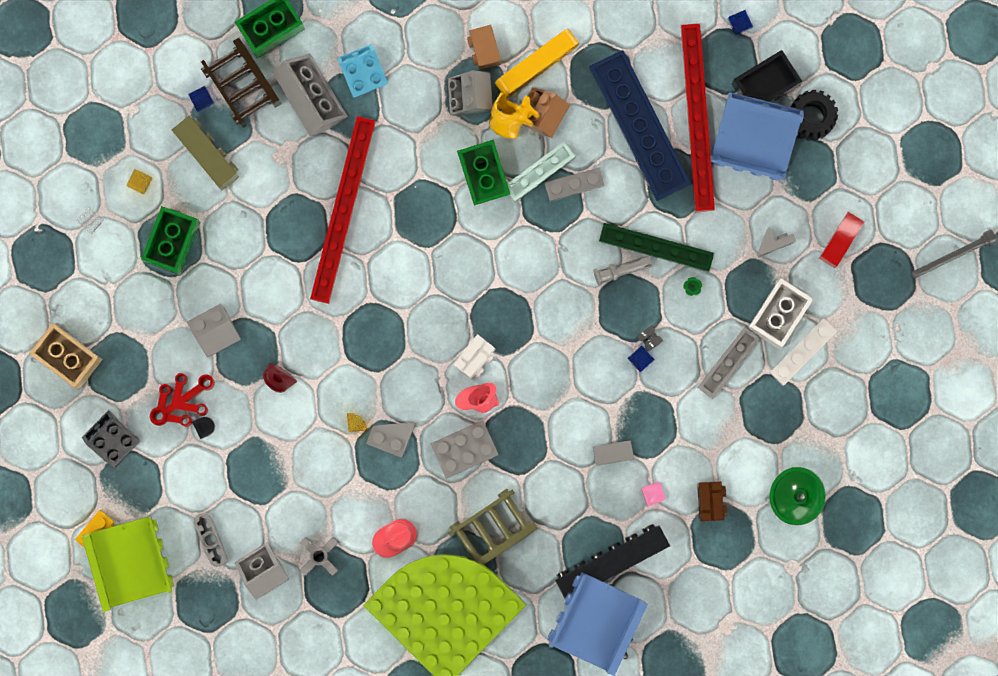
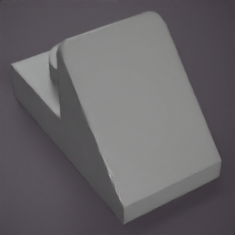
[757,227,796,258]

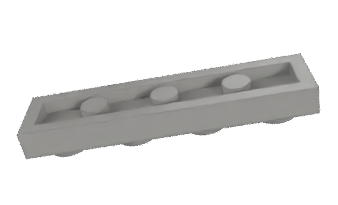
[697,327,760,399]

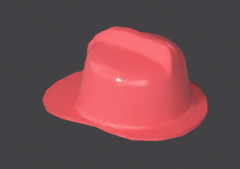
[455,383,499,413]
[372,519,417,558]

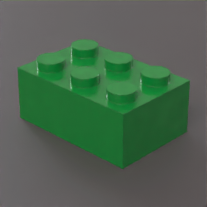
[235,0,305,59]
[141,206,201,276]

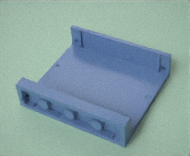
[711,92,804,181]
[547,572,648,676]

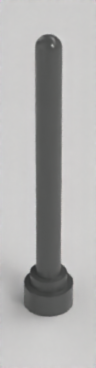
[911,229,997,278]

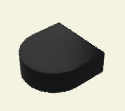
[192,417,215,439]

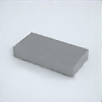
[593,440,634,466]

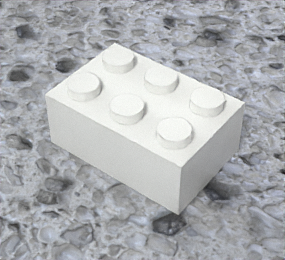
[747,278,813,349]

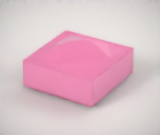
[641,482,666,507]

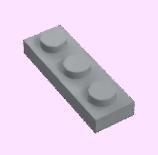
[544,168,605,202]

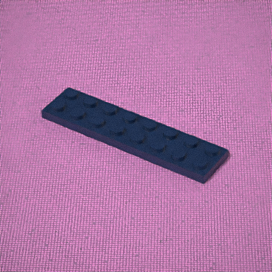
[589,50,691,201]

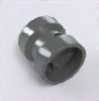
[637,325,663,352]

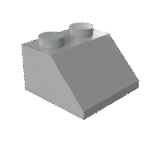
[187,304,241,358]
[235,542,289,600]

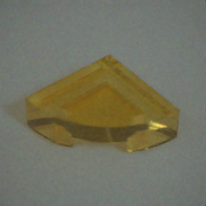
[347,413,368,432]

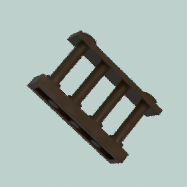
[201,38,281,128]

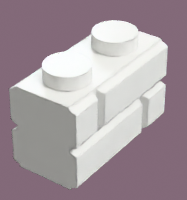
[453,334,496,380]

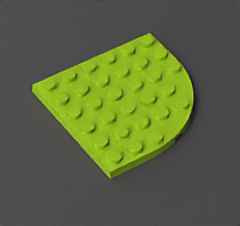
[363,554,527,676]

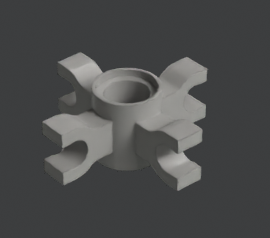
[299,537,339,576]

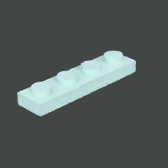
[507,142,576,202]

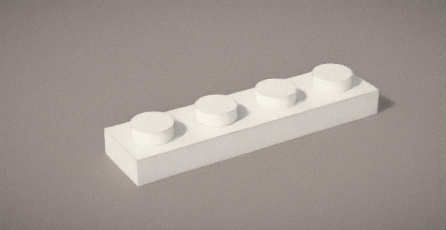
[769,318,837,386]

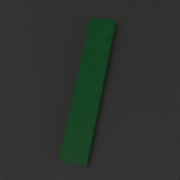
[599,223,714,272]

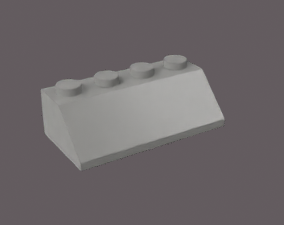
[272,54,348,136]

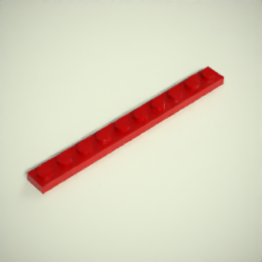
[681,23,715,212]
[310,116,376,304]

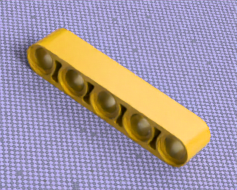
[495,28,580,98]

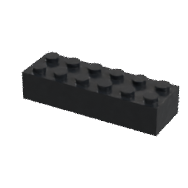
[555,524,670,599]

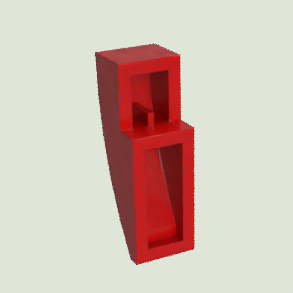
[819,212,864,269]

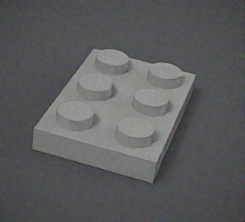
[430,420,498,479]

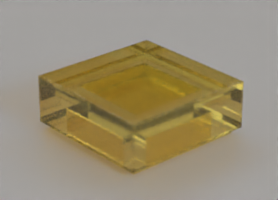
[126,169,153,195]

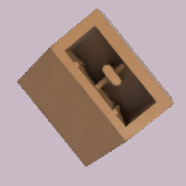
[522,87,570,138]

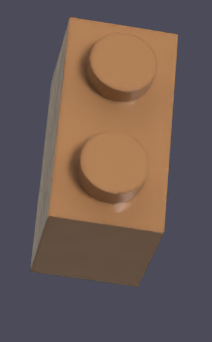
[467,25,501,71]

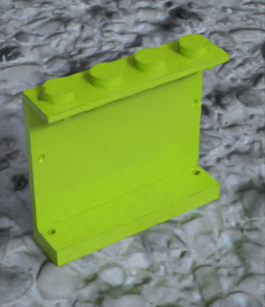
[82,516,174,612]

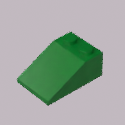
[457,139,510,206]

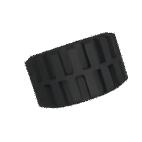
[791,90,838,141]

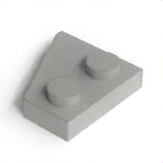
[366,422,416,458]

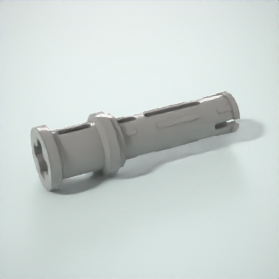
[593,255,652,286]

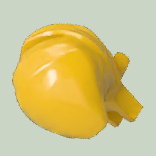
[489,93,539,139]

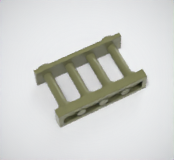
[448,489,538,565]

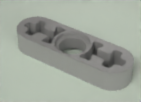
[194,513,227,567]

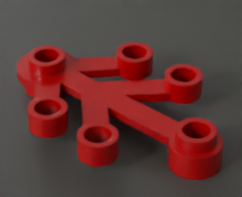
[150,373,215,427]

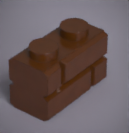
[697,481,727,522]

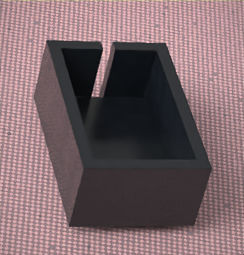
[731,50,802,103]

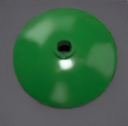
[769,467,826,525]

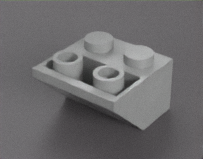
[448,70,492,115]

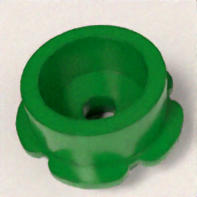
[683,277,702,296]

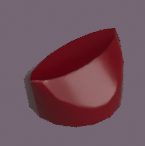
[263,363,297,393]

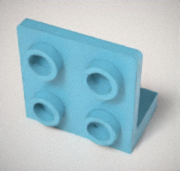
[337,44,388,98]

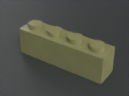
[172,116,239,191]

